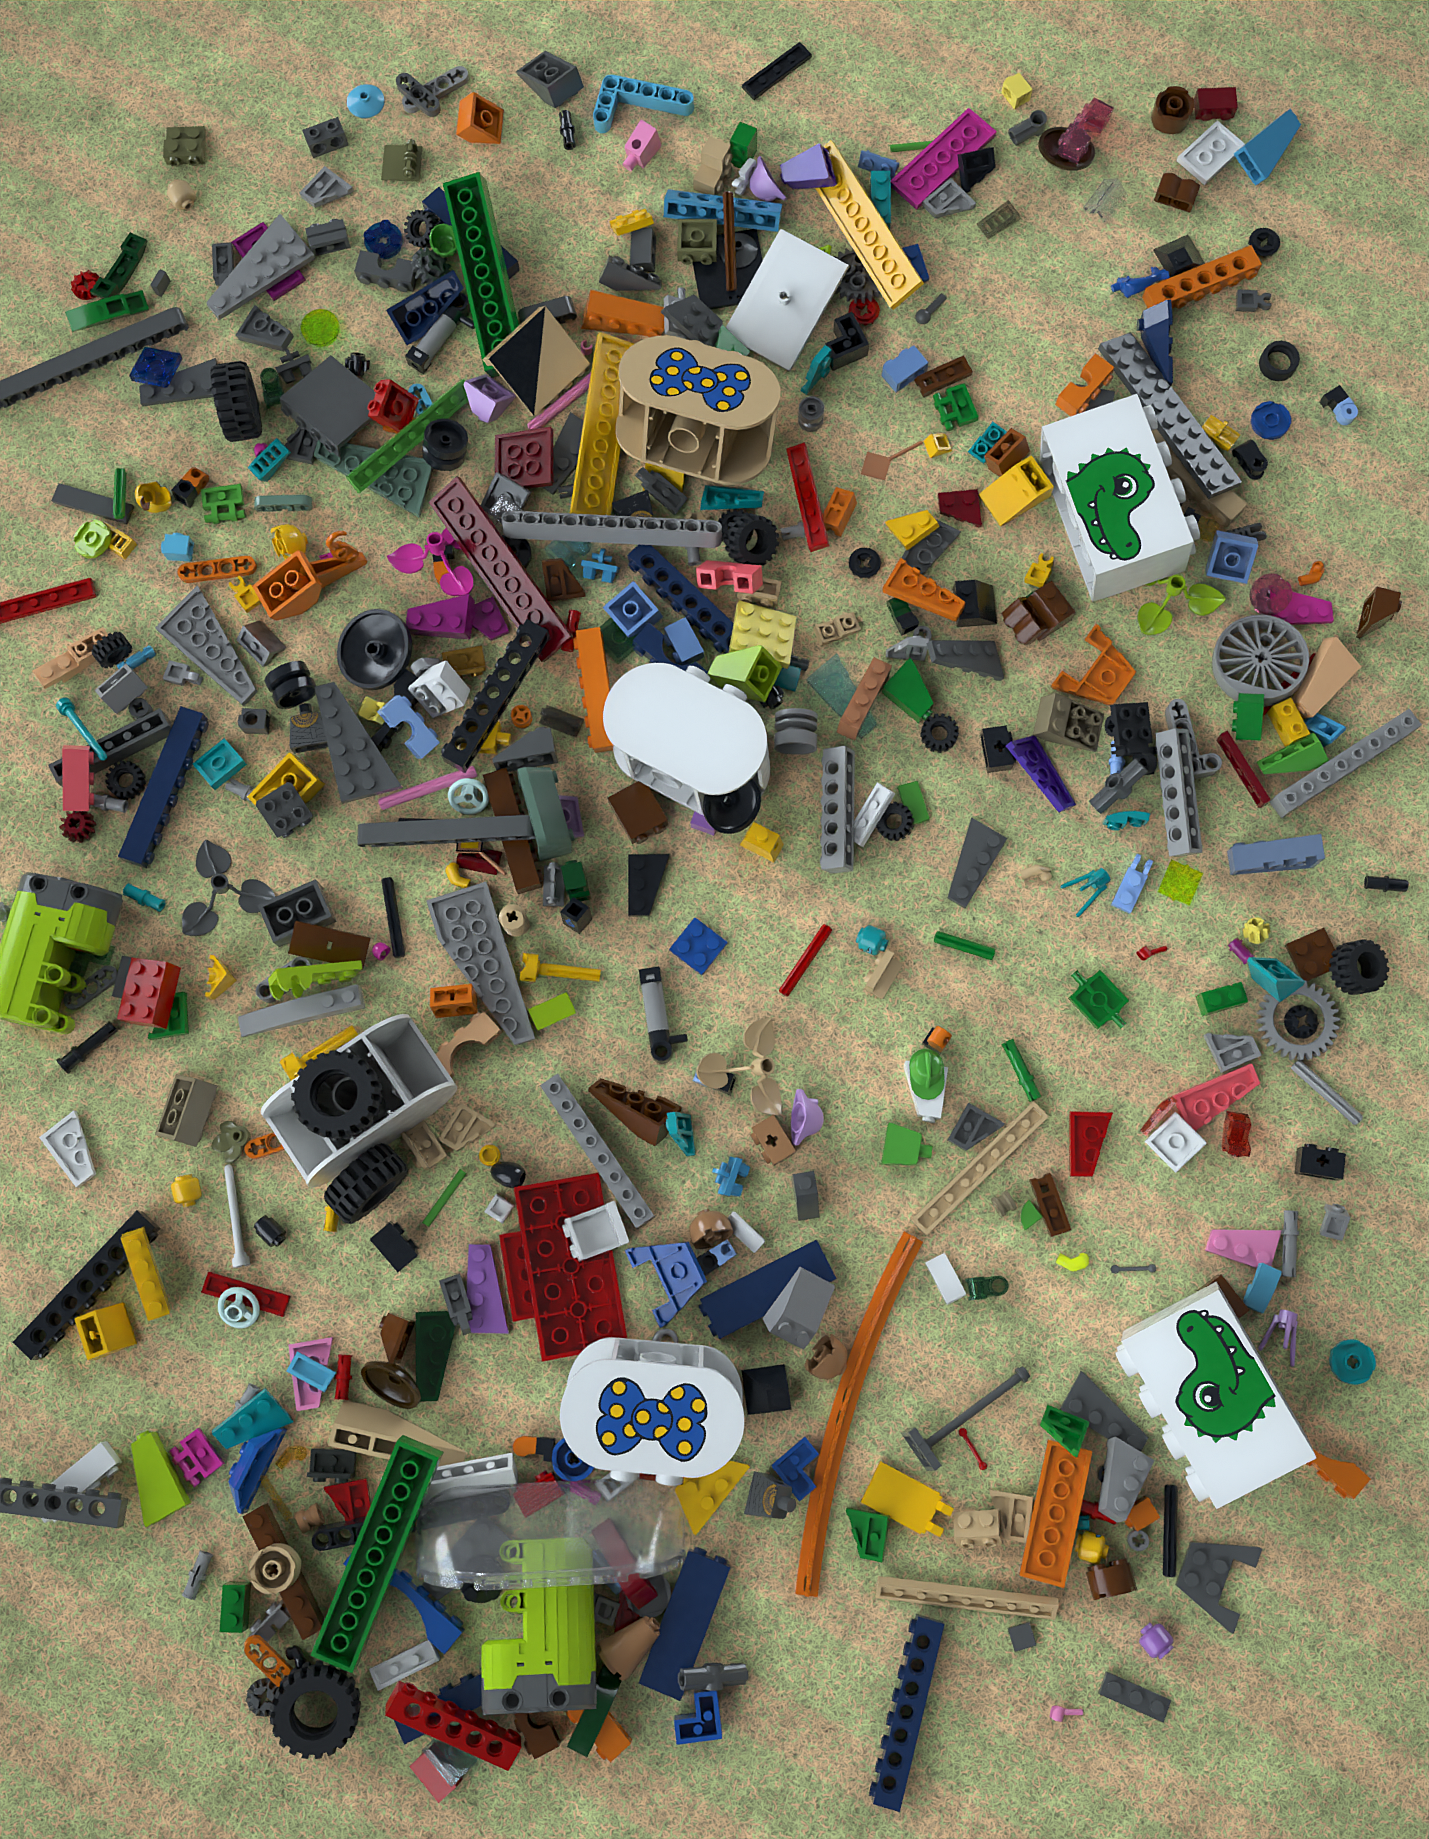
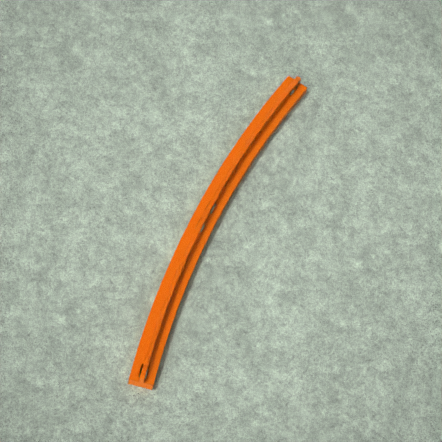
[795,1231,923,1597]

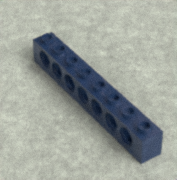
[627,544,734,654]
[869,1614,945,1812]

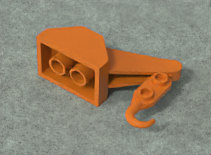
[252,531,367,621]

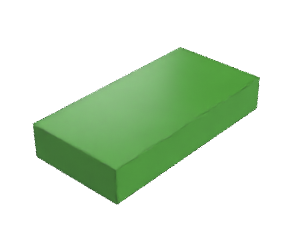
[897,781,929,825]

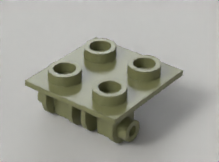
[381,139,423,182]

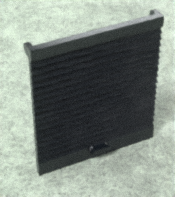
[692,229,763,309]

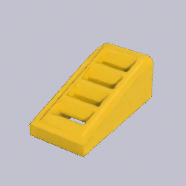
[105,522,137,560]

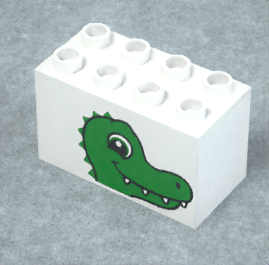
[1040,394,1200,602]
[1115,1281,1316,1509]

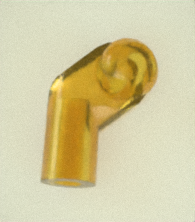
[275,1445,307,1470]

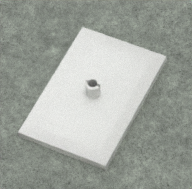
[726,229,849,372]

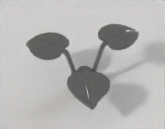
[182,840,276,936]

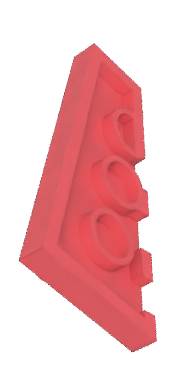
[1172,1063,1260,1132]

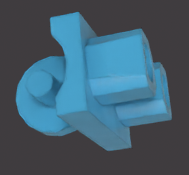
[581,548,620,583]
[712,1157,750,1197]

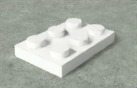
[1177,120,1245,185]

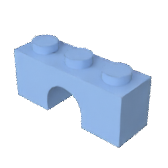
[377,695,440,759]

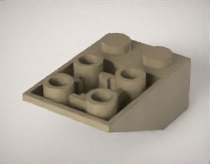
[1033,693,1104,752]

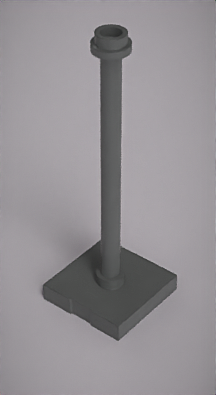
[901,1366,1030,1471]

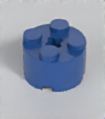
[552,1438,595,1481]

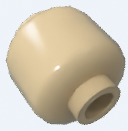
[167,179,196,210]

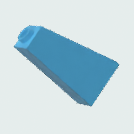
[1234,108,1301,185]

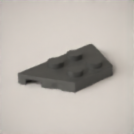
[661,294,723,347]

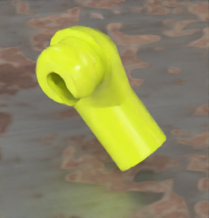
[1056,1253,1089,1272]

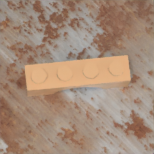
[436,1011,503,1078]

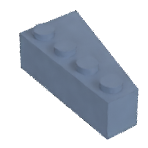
[1227,834,1325,875]

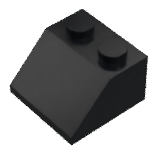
[953,580,997,628]

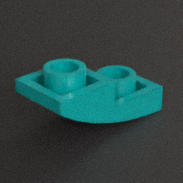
[968,421,1007,464]
[1103,811,1150,831]

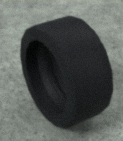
[1259,340,1300,381]

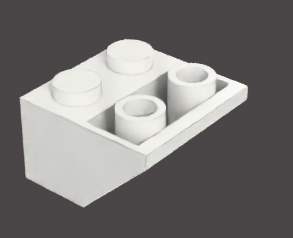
[408,661,470,718]

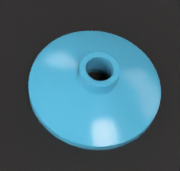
[347,84,385,118]

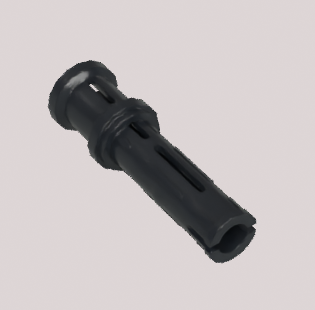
[56,1021,118,1074]

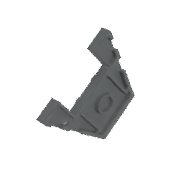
[1175,1542,1262,1634]

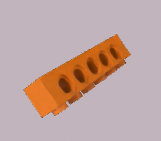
[1142,245,1262,309]

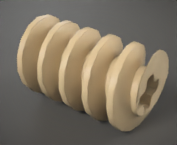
[499,904,530,937]

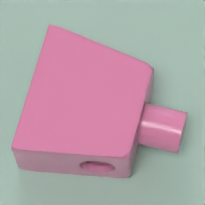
[623,119,662,171]

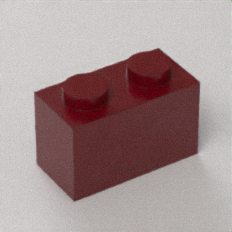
[1194,87,1238,121]

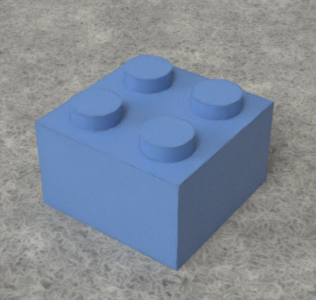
[1205,530,1258,584]

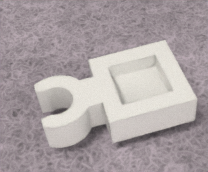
[732,158,757,195]

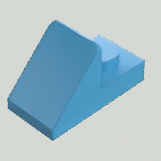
[1304,713,1346,747]

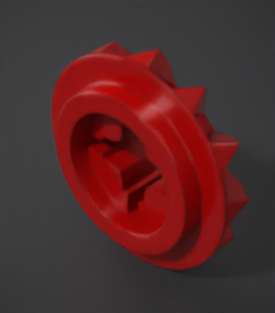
[71,270,100,300]
[848,298,880,326]

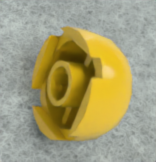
[271,524,308,560]

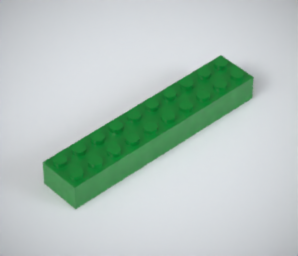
[443,172,519,378]
[310,1435,444,1673]

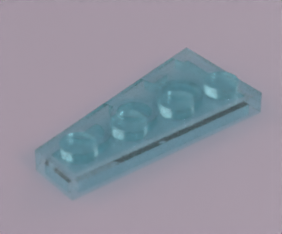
[806,653,877,739]

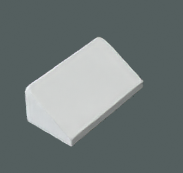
[728,1211,765,1253]

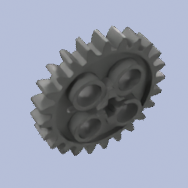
[833,248,881,304]

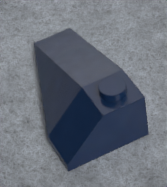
[386,270,464,345]
[1137,300,1173,386]

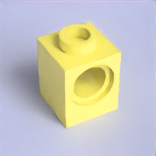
[1001,73,1032,109]

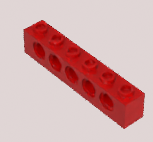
[385,1681,522,1771]

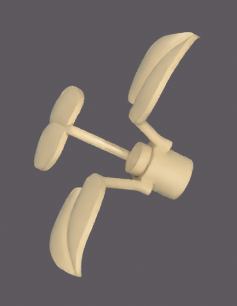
[696,1018,782,1116]

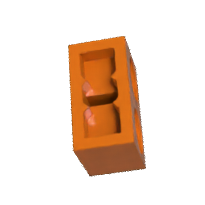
[430,984,477,1018]

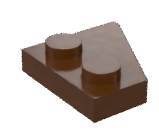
[542,558,586,601]

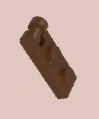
[914,355,973,397]
[1029,1173,1072,1237]

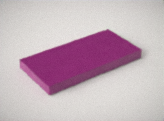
[231,222,306,301]

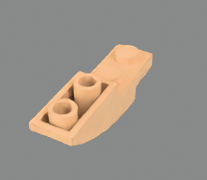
[32,627,108,690]

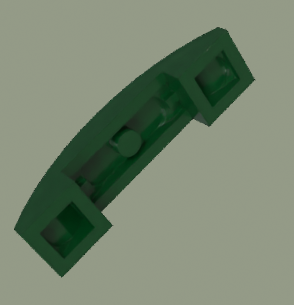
[90,232,148,299]
[566,1664,622,1758]

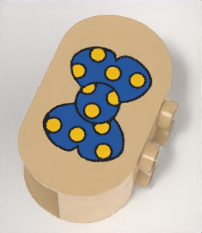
[615,335,781,485]

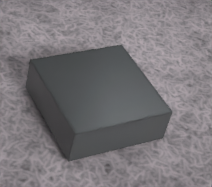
[150,269,171,297]
[1007,1621,1036,1652]

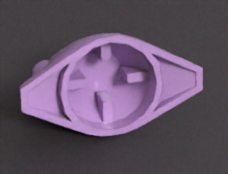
[750,156,787,202]
[791,1089,824,1145]

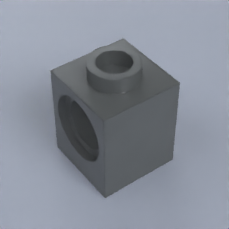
[238,708,271,735]

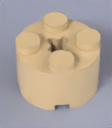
[249,1543,301,1594]

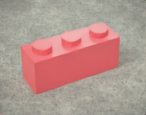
[62,745,94,811]

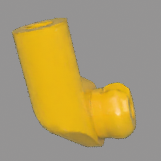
[445,862,471,888]

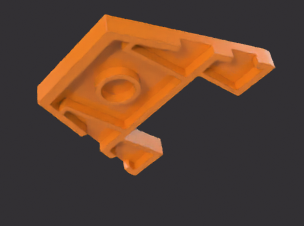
[1051,624,1136,705]

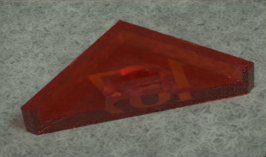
[1140,1096,1178,1136]

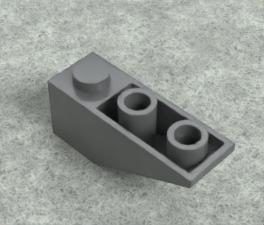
[599,255,662,291]

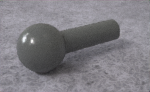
[915,293,947,324]

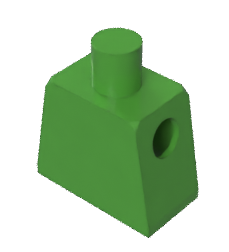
[881,1122,933,1165]

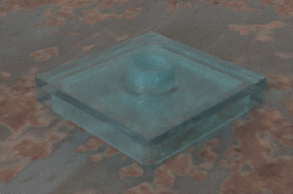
[422,1722,480,1787]

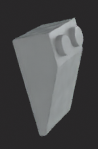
[763,1267,835,1350]

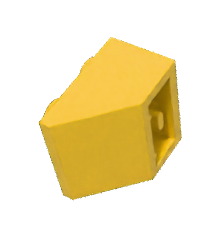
[74,1302,137,1360]

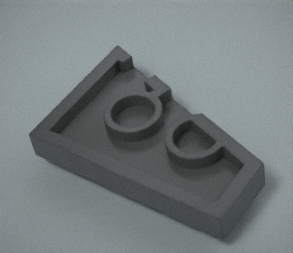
[236,305,294,352]

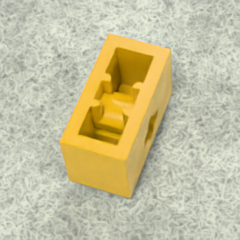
[1267,698,1310,747]

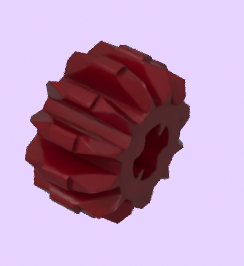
[59,811,97,843]

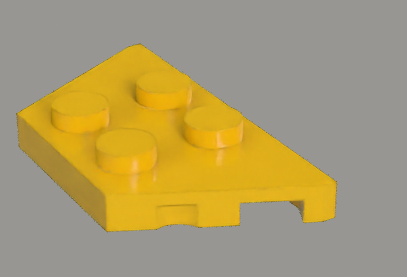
[675,1460,750,1536]

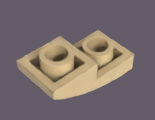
[813,612,861,646]

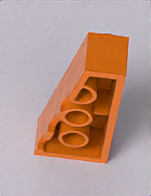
[581,290,664,337]

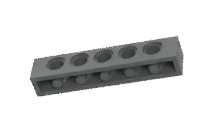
[0,1477,129,1528]

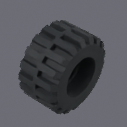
[724,513,780,566]
[1329,939,1389,995]

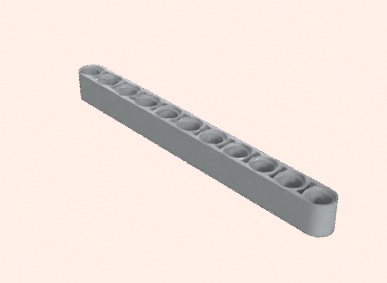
[501,511,722,548]

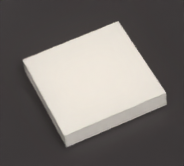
[1145,1111,1207,1173]

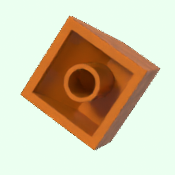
[456,92,504,144]

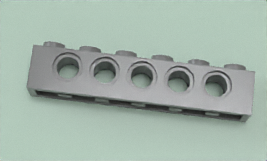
[1155,728,1203,857]
[820,746,855,873]

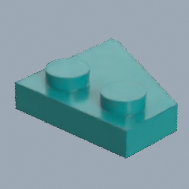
[800,345,832,395]

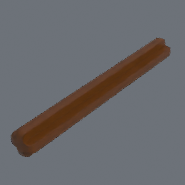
[723,191,737,292]

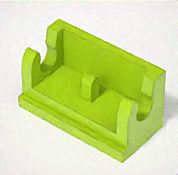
[528,992,576,1030]

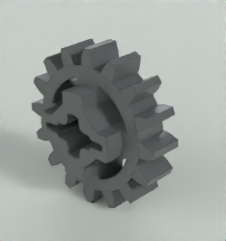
[410,247,451,285]

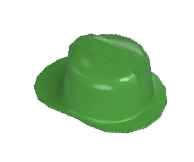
[909,1049,945,1100]

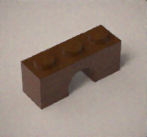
[514,1713,561,1760]

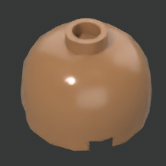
[689,1209,734,1249]
[805,1334,847,1380]

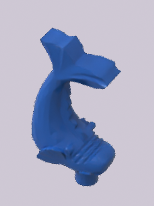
[1111,267,1170,298]

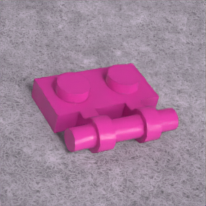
[169,1428,225,1488]

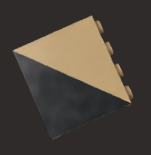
[482,306,590,416]

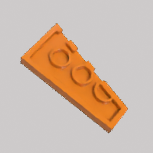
[882,558,965,622]

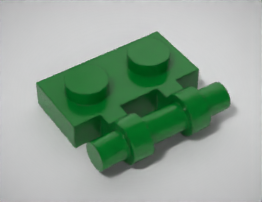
[933,383,979,431]

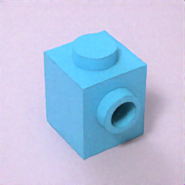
[161,533,194,562]

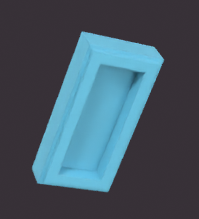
[286,1351,336,1392]

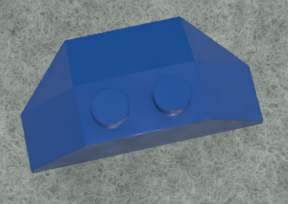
[228,1428,287,1514]

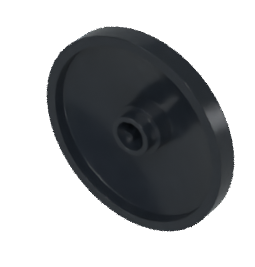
[337,609,412,690]

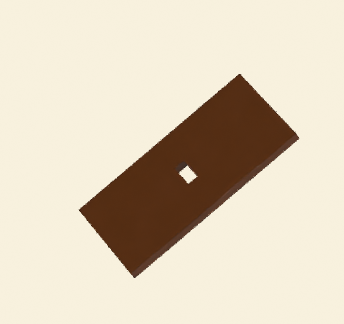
[288,921,371,970]

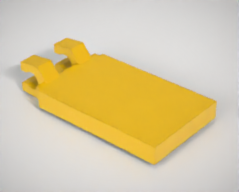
[860,1461,954,1537]

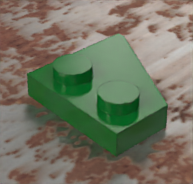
[846,1508,890,1563]

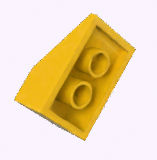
[247,752,325,806]

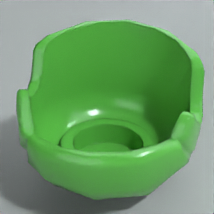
[429,224,458,258]

